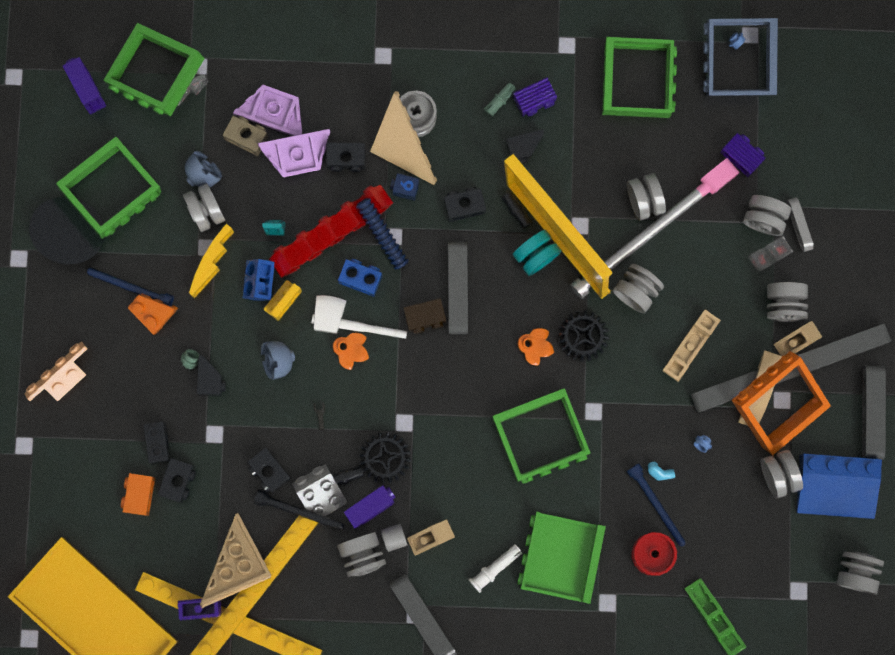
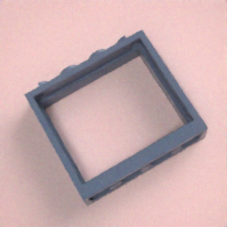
[703,18,778,96]

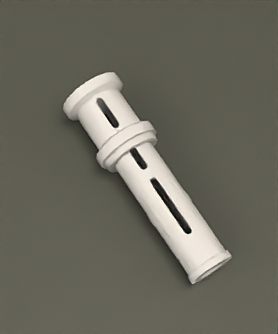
[469,544,523,593]

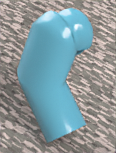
[648,462,675,481]

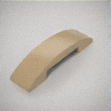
[662,310,721,382]
[738,350,782,426]

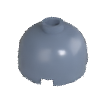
[184,151,222,188]
[261,341,295,380]

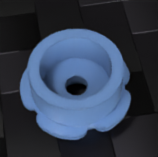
[729,32,746,50]
[694,435,712,453]

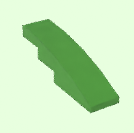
[685,578,746,655]

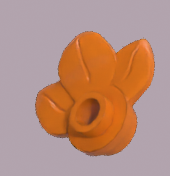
[517,328,554,366]
[333,333,369,370]

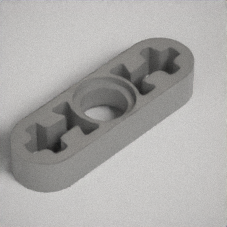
[786,197,814,252]

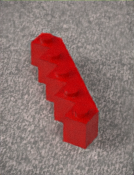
[269,185,393,278]

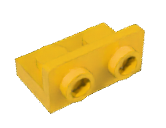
[264,280,302,321]

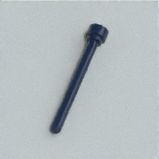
[87,268,174,306]
[626,463,685,547]

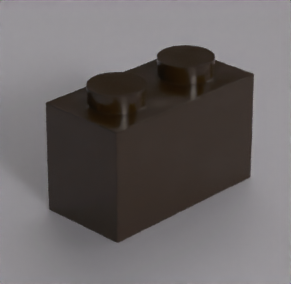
[403,298,446,334]

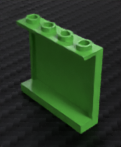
[517,512,606,604]

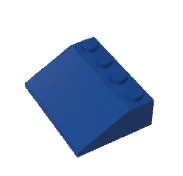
[797,454,882,519]

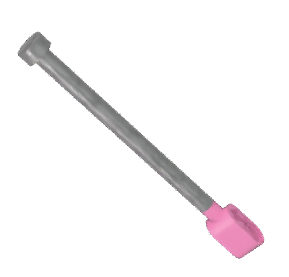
[570,158,740,299]

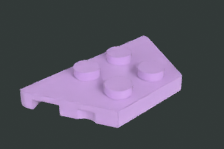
[233,85,302,136]
[257,129,330,177]

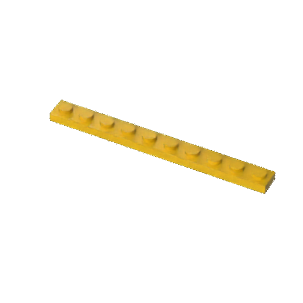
[190,516,318,655]
[135,572,322,655]

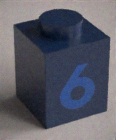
[390,173,420,201]

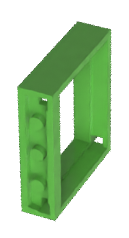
[103,23,205,116]
[602,37,677,118]
[56,137,161,239]
[492,388,590,484]

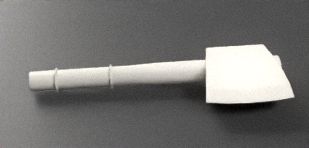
[311,295,407,339]

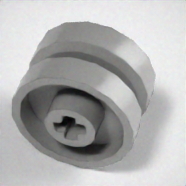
[400,90,437,137]
[627,173,666,221]
[183,183,226,232]
[743,195,792,236]
[760,449,803,499]

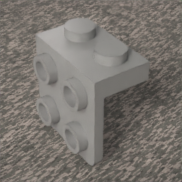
[292,464,347,516]

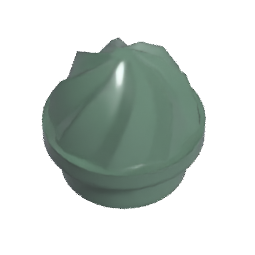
[181,349,199,369]

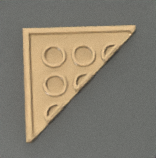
[370,91,437,185]
[200,513,271,608]

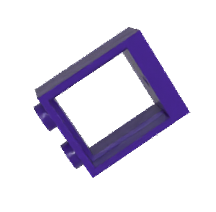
[63,57,107,115]
[344,486,396,530]

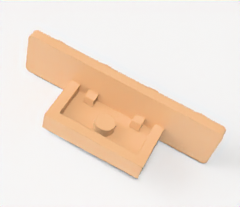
[25,342,87,401]

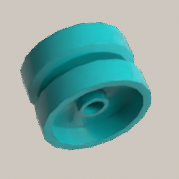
[513,230,562,276]

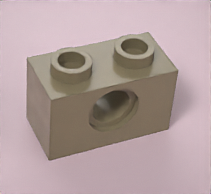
[222,116,268,156]

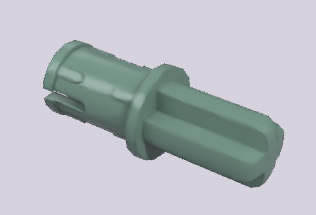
[484,83,516,117]

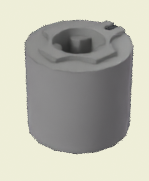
[381,523,408,552]

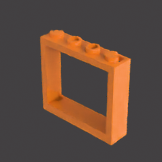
[732,351,831,455]

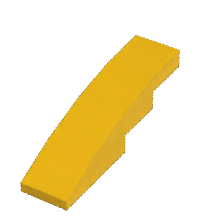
[189,224,234,298]

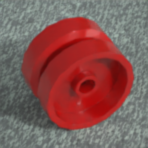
[631,532,677,576]

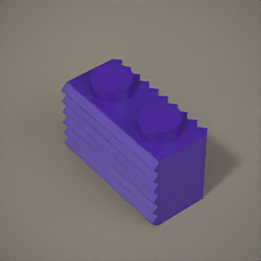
[513,77,557,117]
[720,133,766,177]
[178,598,222,621]

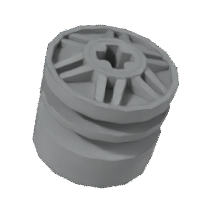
[612,263,664,314]
[767,282,808,322]
[337,532,386,577]
[836,551,884,595]

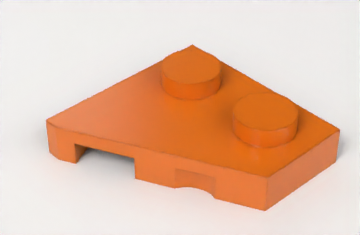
[128,294,178,335]

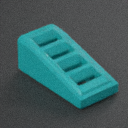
[262,220,285,236]

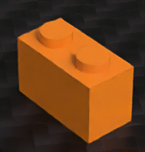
[121,473,155,516]

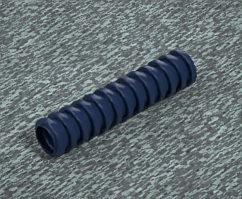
[356,198,409,269]

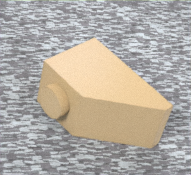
[774,321,822,356]
[407,520,455,556]

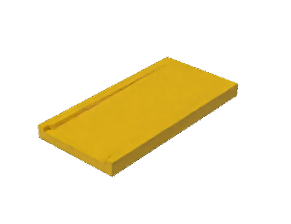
[504,154,612,299]
[8,537,178,655]

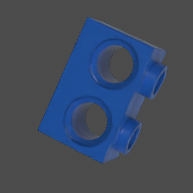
[243,259,275,301]
[338,259,382,297]

